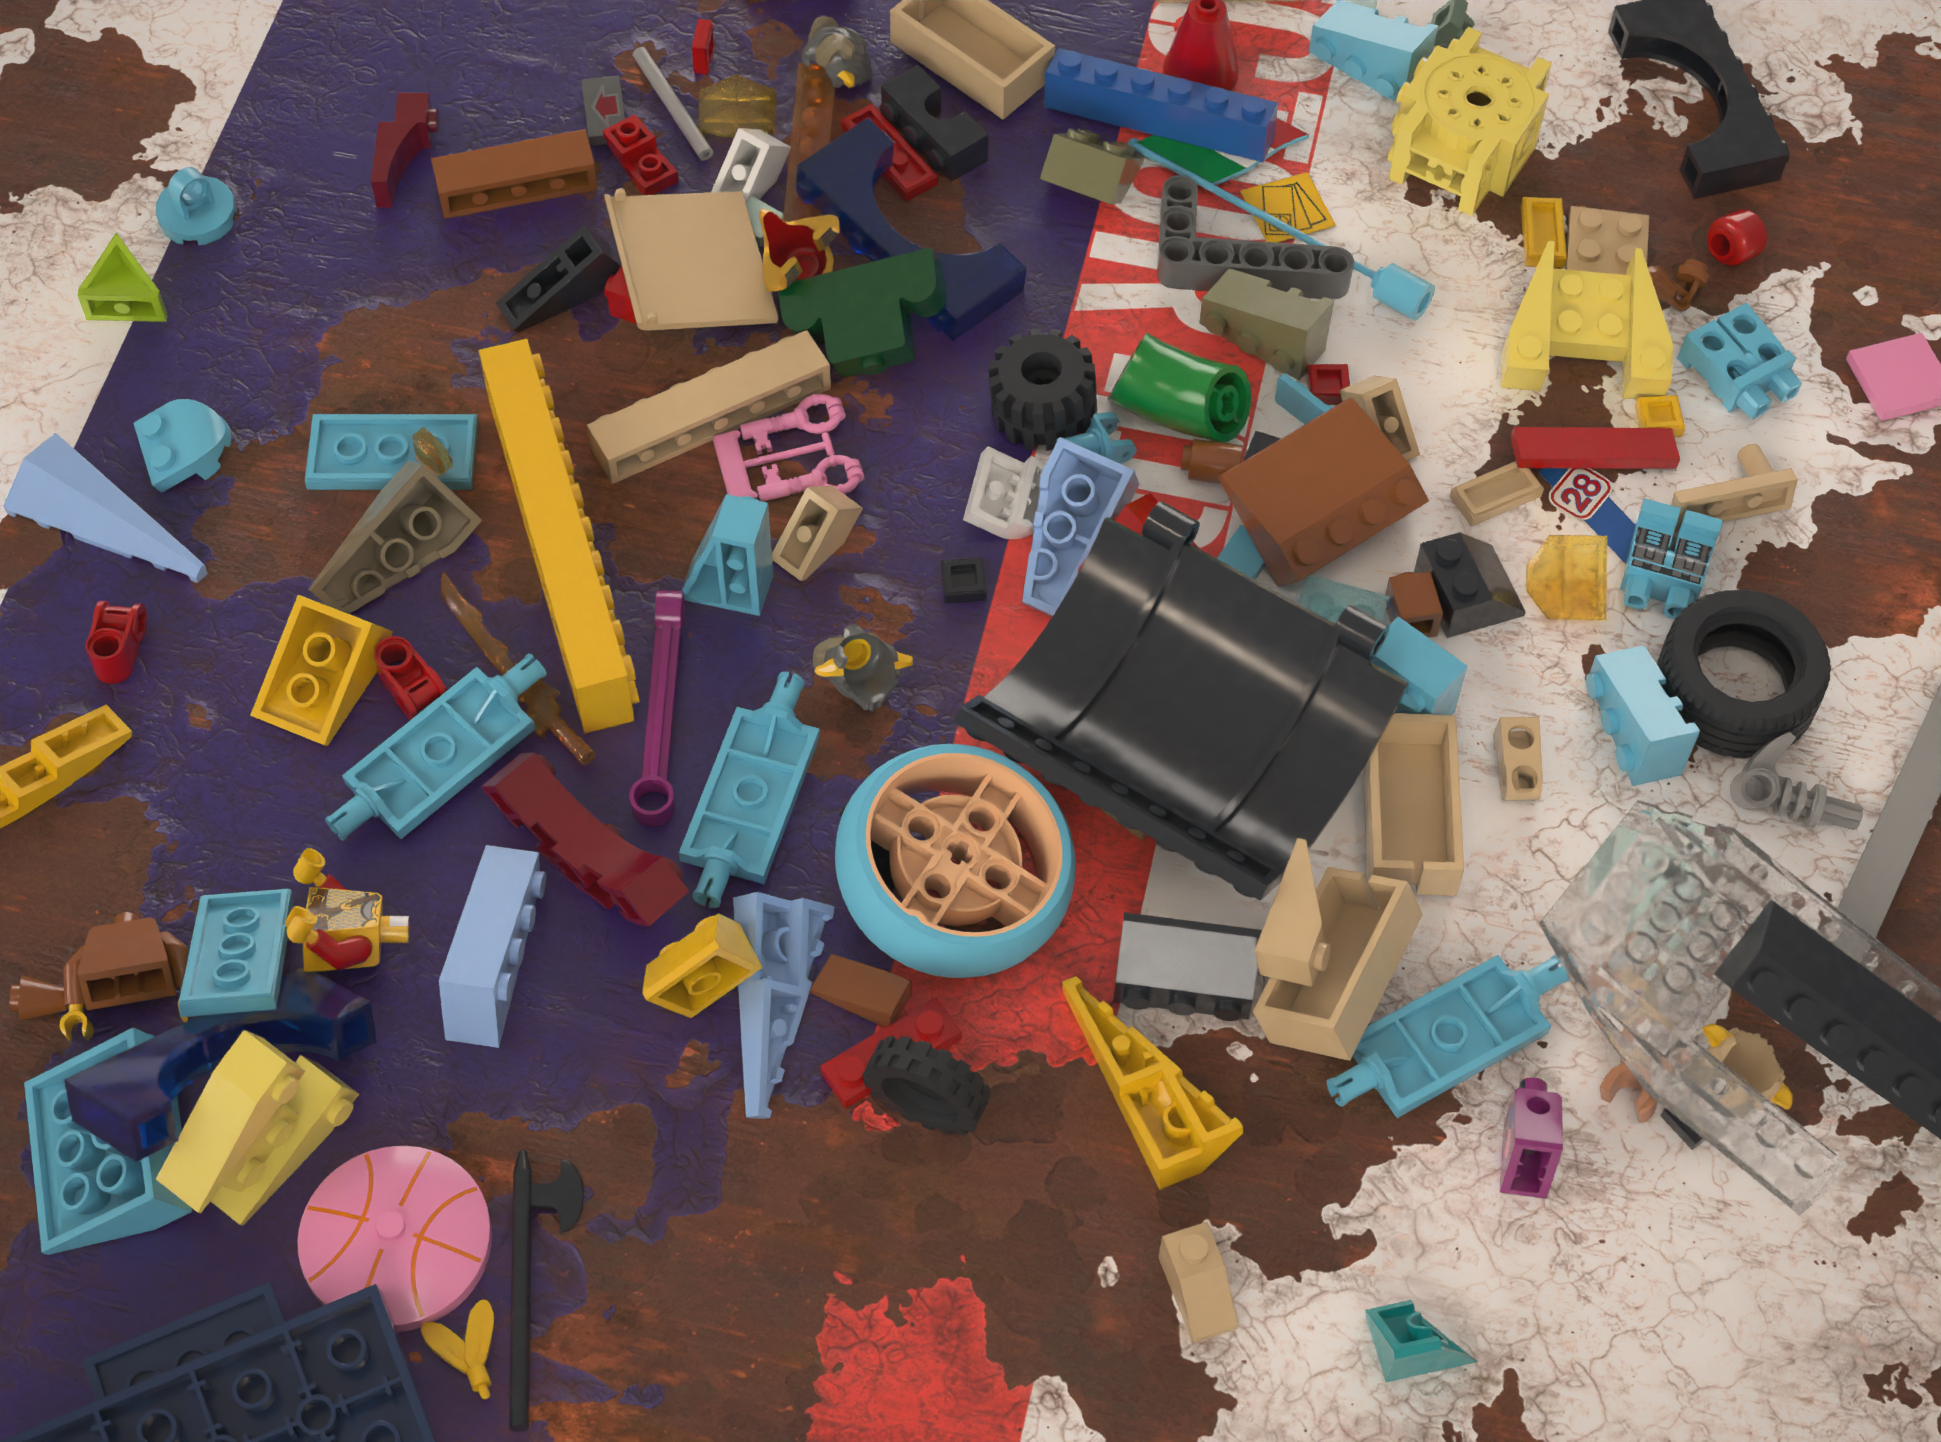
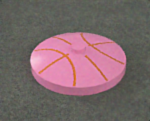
[298,1146,492,1332]

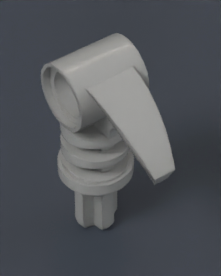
[1730,732,1863,830]

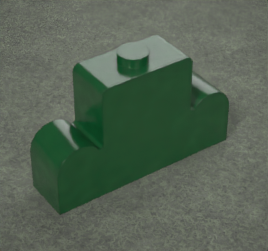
[778,247,947,378]

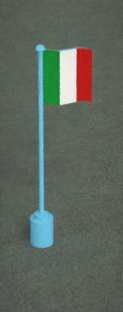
[1127,118,1435,321]

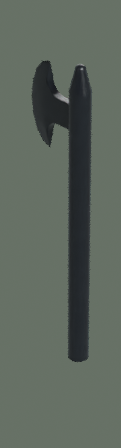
[509,1149,584,1432]

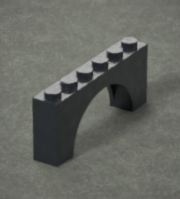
[1608,0,1789,199]

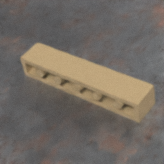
[587,330,831,484]

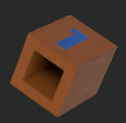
[1384,571,1443,638]

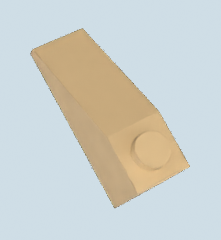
[1255,838,1331,987]

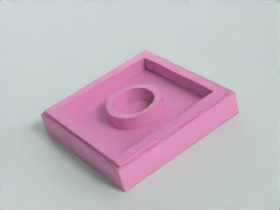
[1846,333,1941,421]

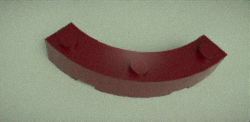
[481,752,689,926]

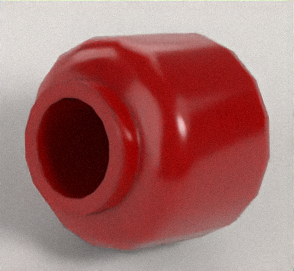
[1707,209,1767,266]

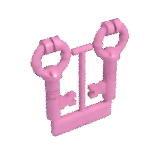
[713,394,864,502]

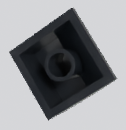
[1414,532,1526,638]

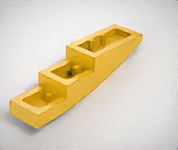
[0,704,132,829]

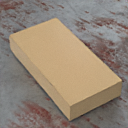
[1450,461,1544,527]

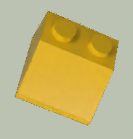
[642,913,763,1018]

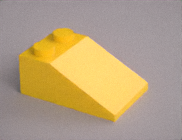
[250,595,393,746]

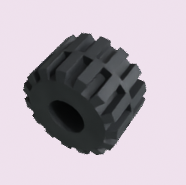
[988,329,1097,451]

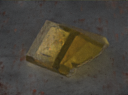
[698,74,776,137]
[1526,535,1607,621]

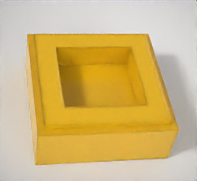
[1635,395,1685,437]

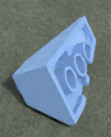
[1022,437,1140,617]

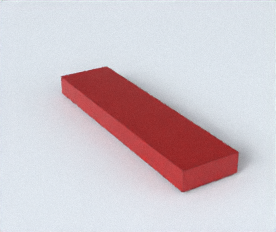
[1510,427,1681,469]

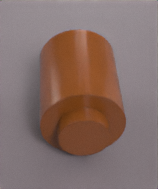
[1181,438,1243,484]

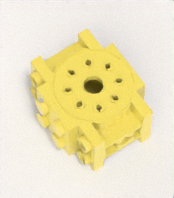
[1387,27,1552,216]

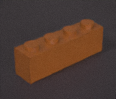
[431,129,598,219]

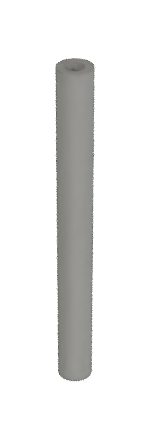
[633,47,713,161]

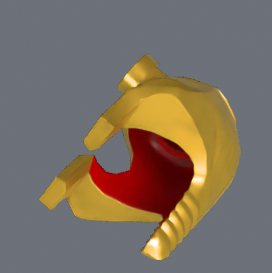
[759,209,840,292]

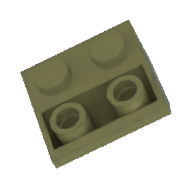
[1040,128,1144,205]

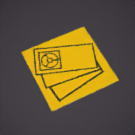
[1240,172,1336,243]

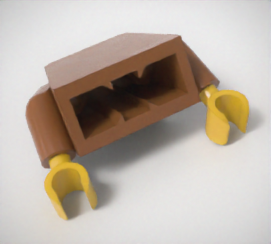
[60,912,207,1041]

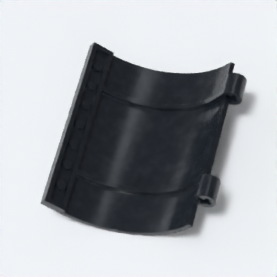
[953,501,1409,901]

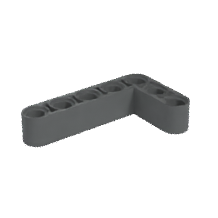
[1157,175,1354,300]

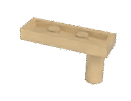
[1671,443,1798,532]

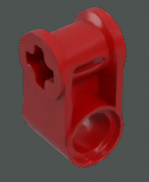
[85,600,147,684]
[374,636,447,720]

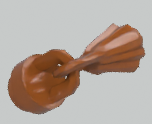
[1648,259,1709,311]

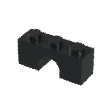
[880,65,988,182]

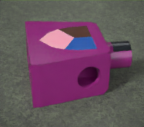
[1500,1077,1563,1199]

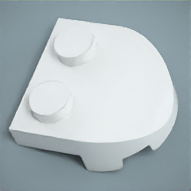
[963,446,1045,539]

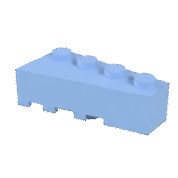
[439,845,546,1048]

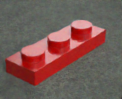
[820,997,962,1109]

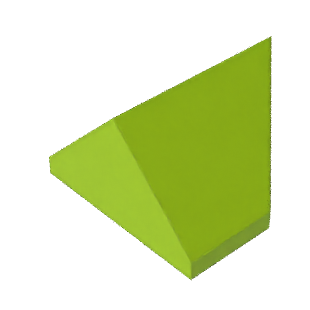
[77,232,168,322]

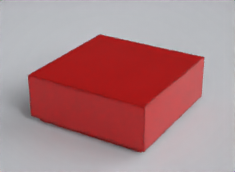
[692,19,715,75]
[1306,364,1350,405]

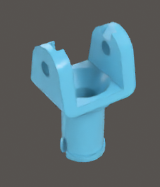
[1055,412,1137,464]

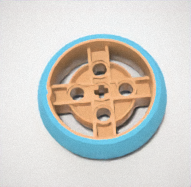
[835,744,1076,978]

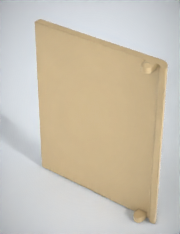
[604,188,778,331]

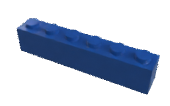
[1045,48,1278,162]

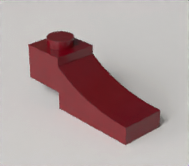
[371,93,439,208]

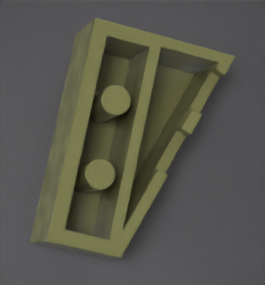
[1199,268,1334,381]

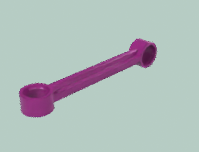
[629,590,685,827]

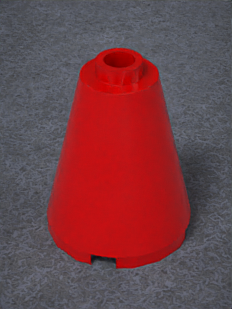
[1163,0,1239,91]

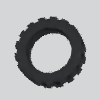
[862,1036,991,1135]

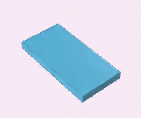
[305,414,479,490]
[179,889,294,1017]

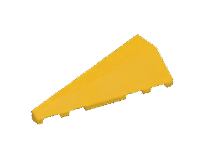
[1062,976,1243,1190]

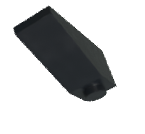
[496,225,621,333]

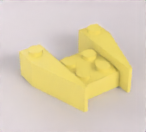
[1500,240,1673,400]
[156,1030,359,1226]

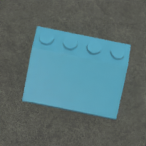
[24,1028,192,1255]

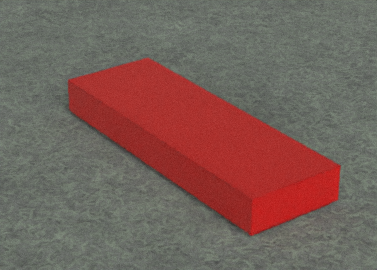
[841,103,938,202]

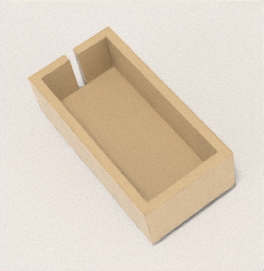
[890,0,1055,119]
[1363,713,1464,896]
[1253,867,1423,1061]

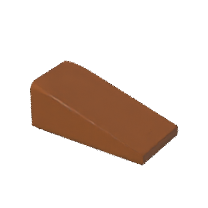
[810,954,912,1028]

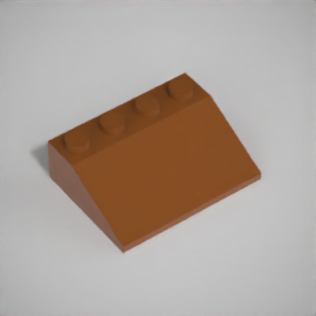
[1217,397,1429,587]

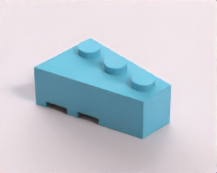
[1309,0,1438,102]
[682,494,773,616]
[1586,645,1700,786]

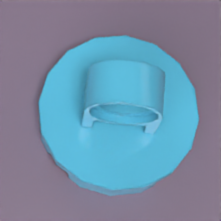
[156,167,237,245]

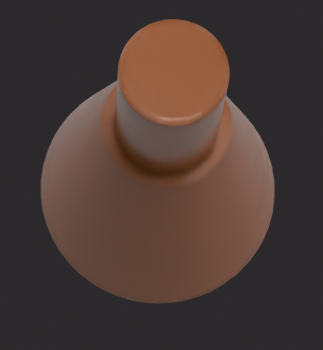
[10,975,86,1021]

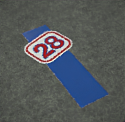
[1538,468,1635,565]

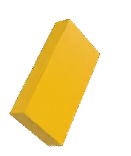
[1521,197,1567,268]

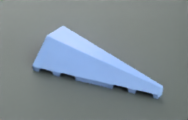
[3,433,208,583]
[733,892,834,1119]

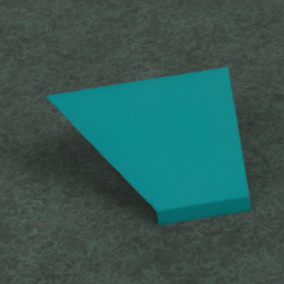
[1365,1300,1478,1382]

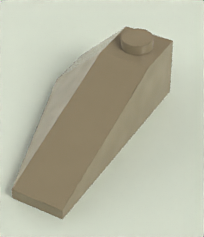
[308,460,482,614]

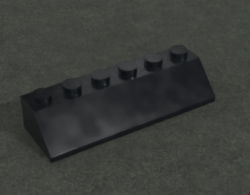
[1714,899,1941,1139]

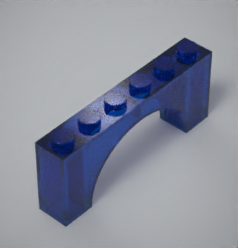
[796,118,1027,341]
[64,967,377,1162]

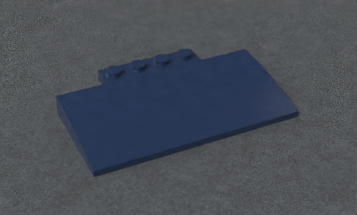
[0,1281,437,1442]

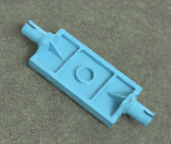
[325,653,547,841]
[679,672,820,908]
[1327,954,1572,1118]

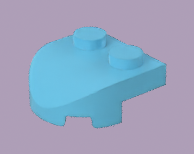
[134,399,231,493]

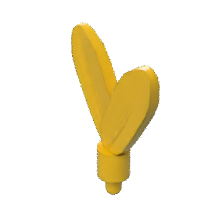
[421,1300,494,1400]

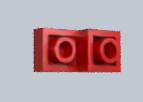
[602,114,679,195]

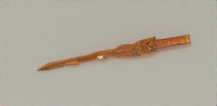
[440,571,595,765]

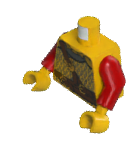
[285,848,409,972]

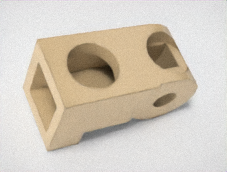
[1493,717,1543,800]

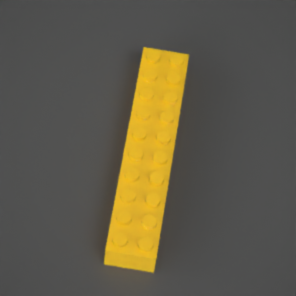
[478,339,640,734]

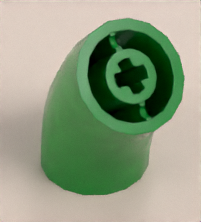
[1107,332,1252,442]

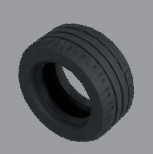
[1657,590,1831,758]

